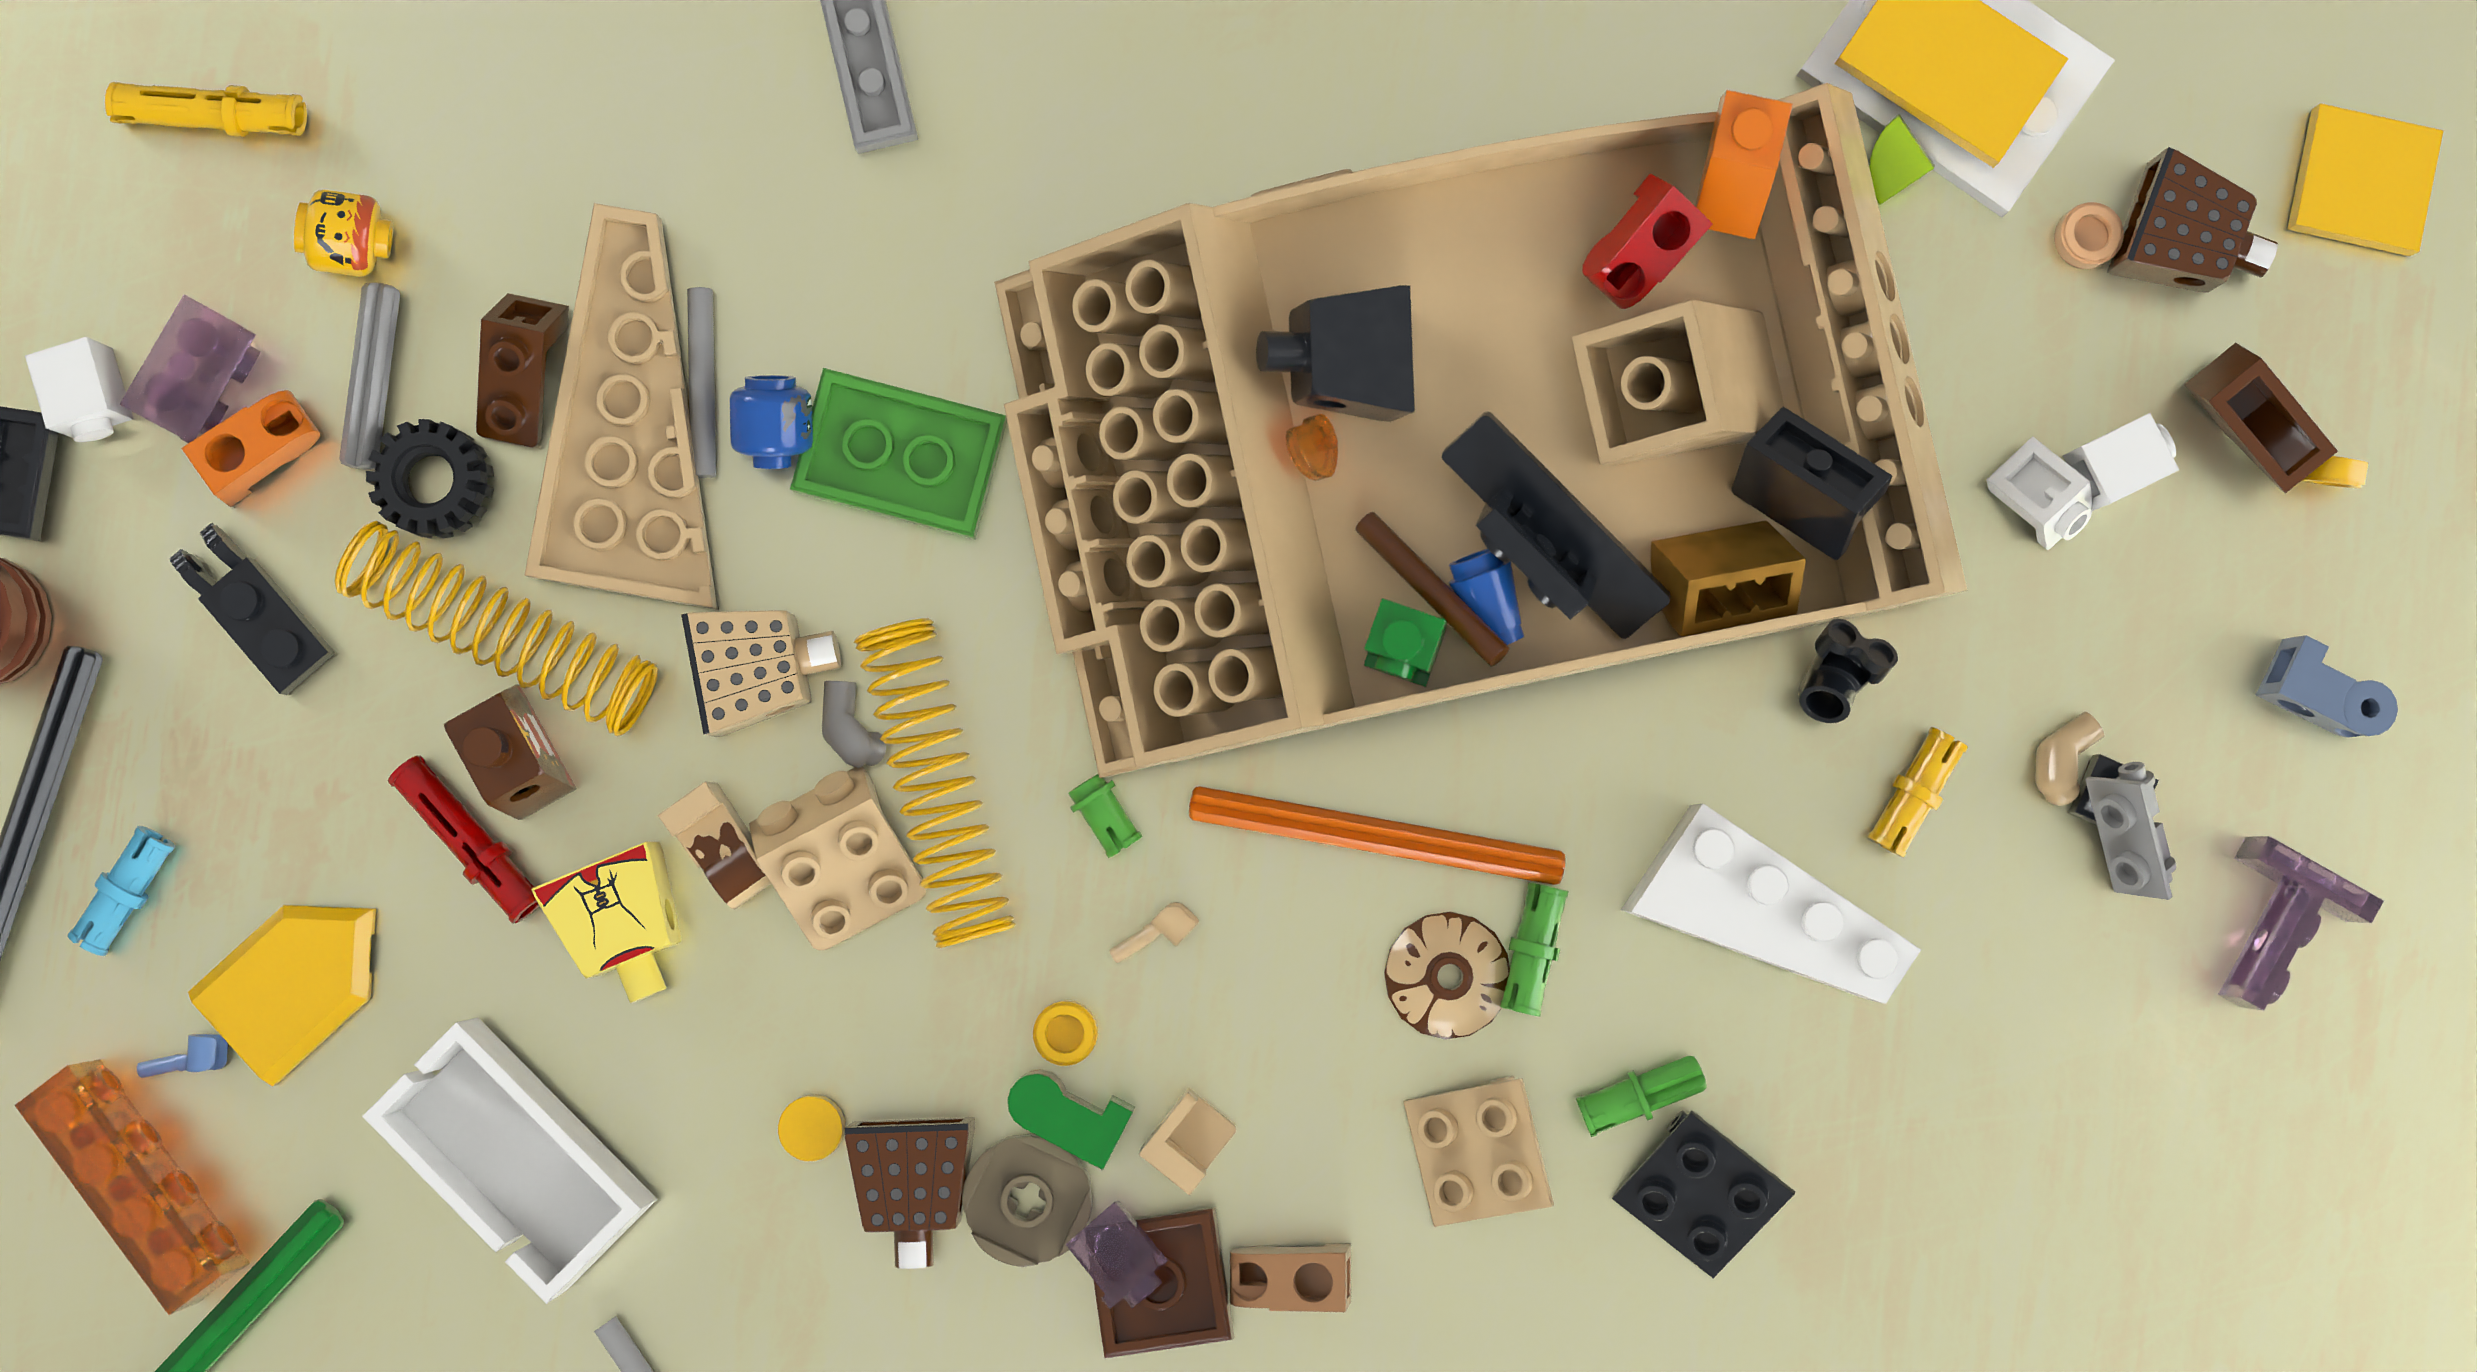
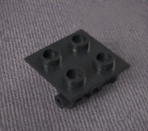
[1612,1110,1795,1279]

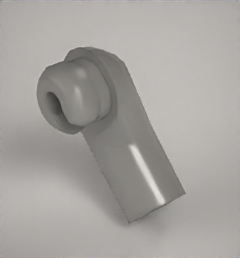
[822,681,886,768]

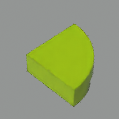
[1869,114,1935,205]

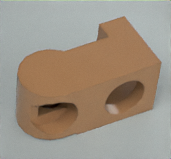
[1230,1243,1351,1312]

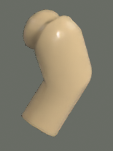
[2035,712,2104,806]

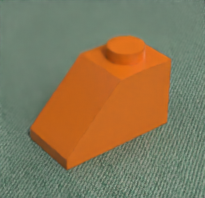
[1695,90,1793,240]

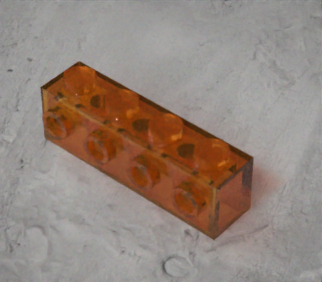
[14,1059,250,1315]

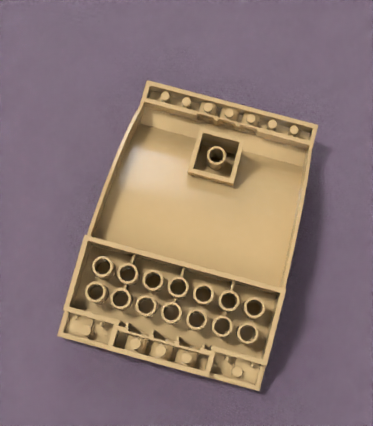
[994,83,1968,778]

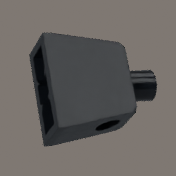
[1256,285,1415,422]

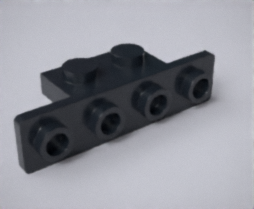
[1442,412,1671,639]

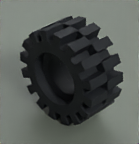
[366,419,494,539]

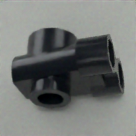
[1799,619,1898,723]

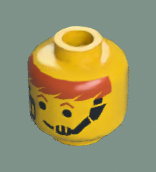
[294,190,393,276]

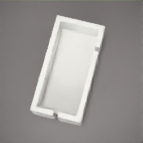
[362,1018,657,1304]

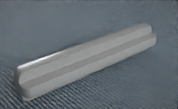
[339,282,400,470]

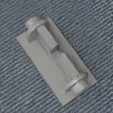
[2085,762,2176,900]

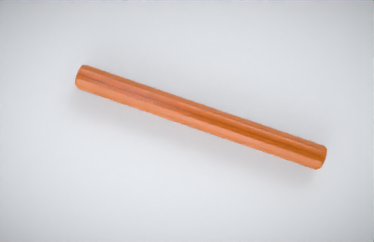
[1188,786,1566,885]

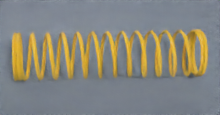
[334,521,658,736]
[854,618,1016,948]

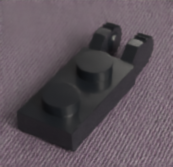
[169,523,335,695]

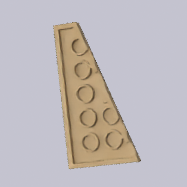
[524,203,717,610]

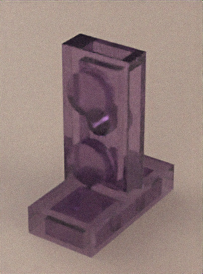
[2218,836,2384,1011]

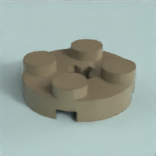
[962,1134,1093,1267]

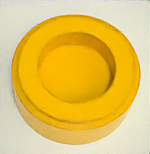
[2302,456,2369,488]
[1033,1000,1098,1066]
[778,1095,845,1161]

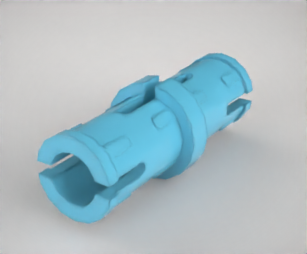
[68,826,176,956]

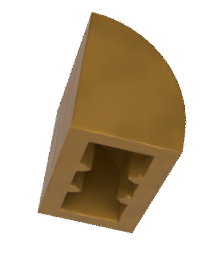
[1651,520,1806,637]

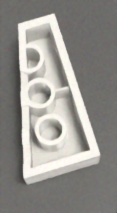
[1621,804,1921,1004]

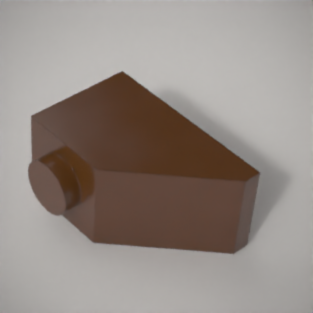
[2184,342,2338,494]

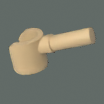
[1109,902,1199,963]

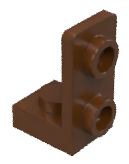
[476,293,569,447]

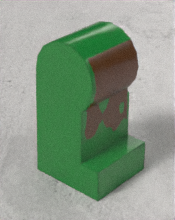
[1007,1070,1135,1170]

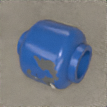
[730,375,813,469]

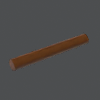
[1355,512,1510,666]

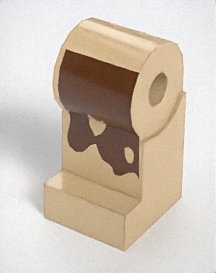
[658,781,772,910]

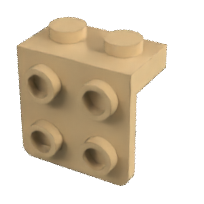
[749,767,926,950]

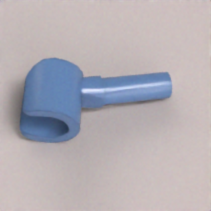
[137,1034,228,1078]

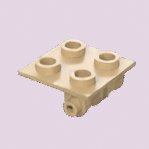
[1404,1076,1554,1227]

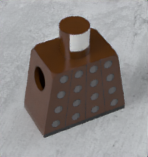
[2107,147,2278,292]
[844,1117,975,1269]

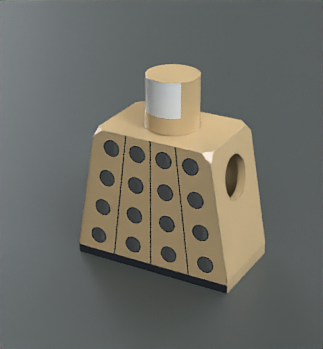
[681,610,841,737]

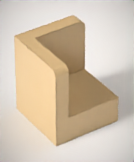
[1139,1088,1236,1196]

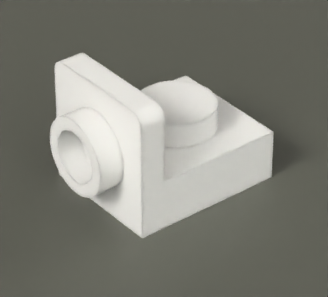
[1987,437,2092,550]

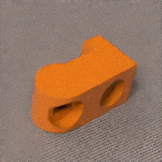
[181,390,320,507]

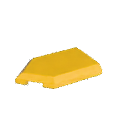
[188,905,376,1086]

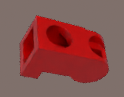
[1582,174,1713,309]

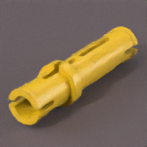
[105,82,307,137]

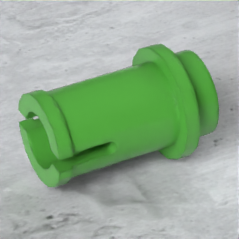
[1068,774,1142,858]

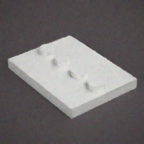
[1796,0,2115,217]

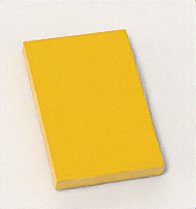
[1834,0,2069,168]

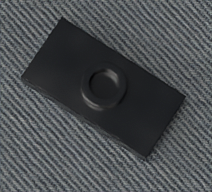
[0,406,59,541]

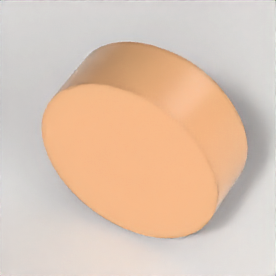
[2054,202,2124,269]

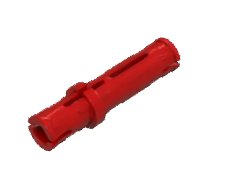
[388,755,540,924]

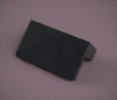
[1732,406,1893,560]

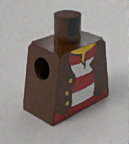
[444,684,577,820]

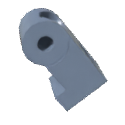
[2256,635,2398,738]

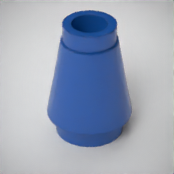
[1448,548,1524,645]

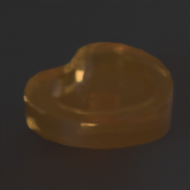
[1286,414,1338,481]

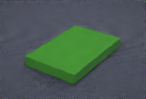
[790,368,1007,539]

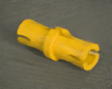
[1867,727,1968,858]

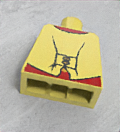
[532,842,681,1003]

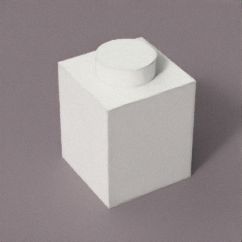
[25,337,133,442]
[2063,413,2179,511]

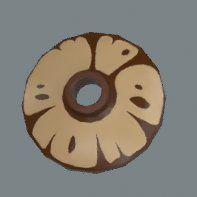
[1384,912,1510,1039]

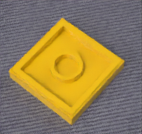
[2287,103,2444,256]

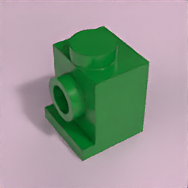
[1364,598,1448,687]

